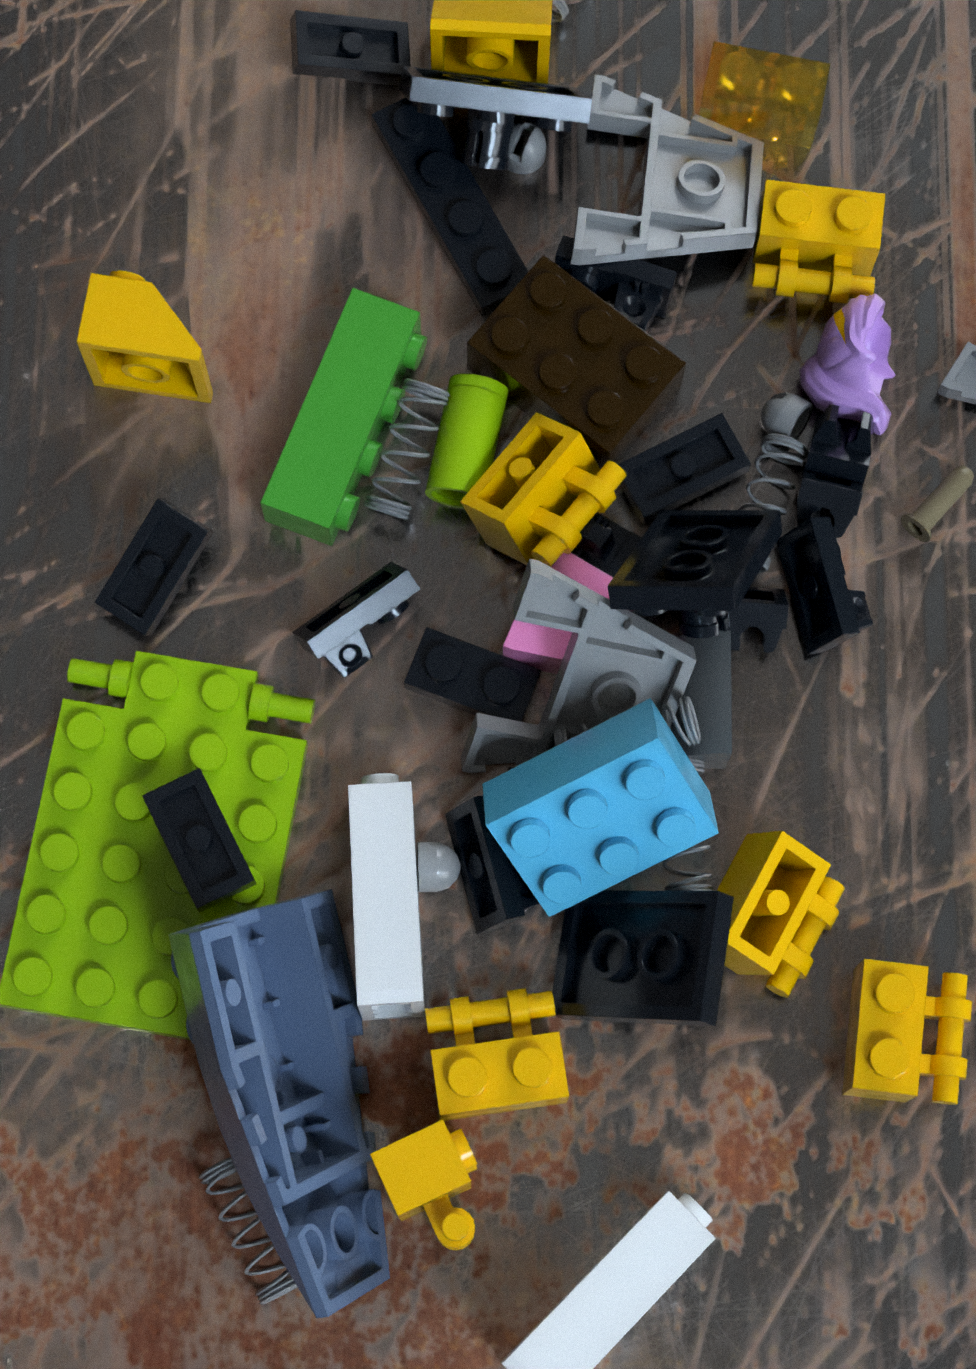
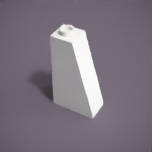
[348,773,426,1021]
[501,1191,716,1369]

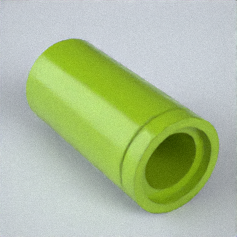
[425,374,508,509]

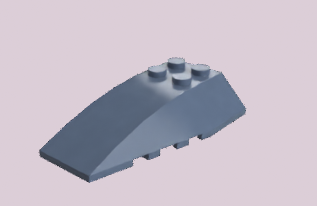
[168,889,390,1318]

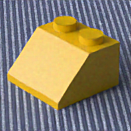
[430,0,552,84]
[77,270,213,403]

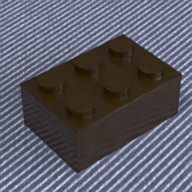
[467,254,686,469]

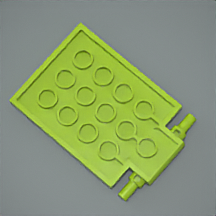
[0,651,315,1040]

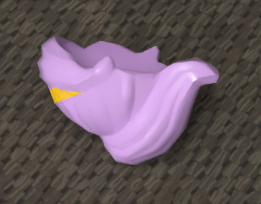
[799,293,896,435]

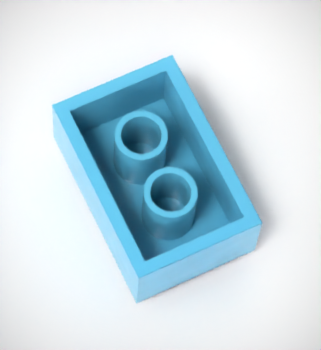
[482,698,719,917]

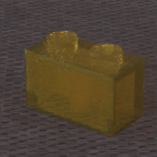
[699,41,830,148]

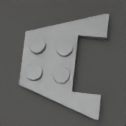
[571,74,764,265]
[461,558,697,773]

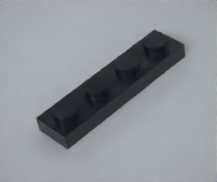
[371,97,529,317]

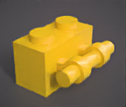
[752,179,885,304]
[460,412,627,567]
[717,831,845,998]
[842,958,972,1105]
[425,988,569,1121]
[370,1120,478,1251]

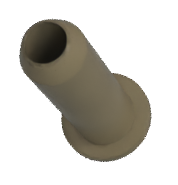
[901,465,974,542]

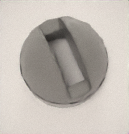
[508,121,547,174]
[761,392,813,440]
[417,842,461,892]

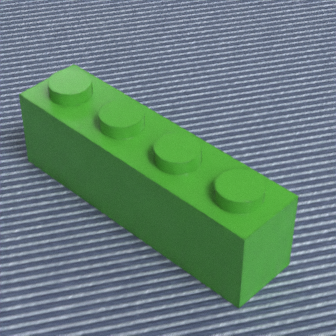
[260,288,427,546]

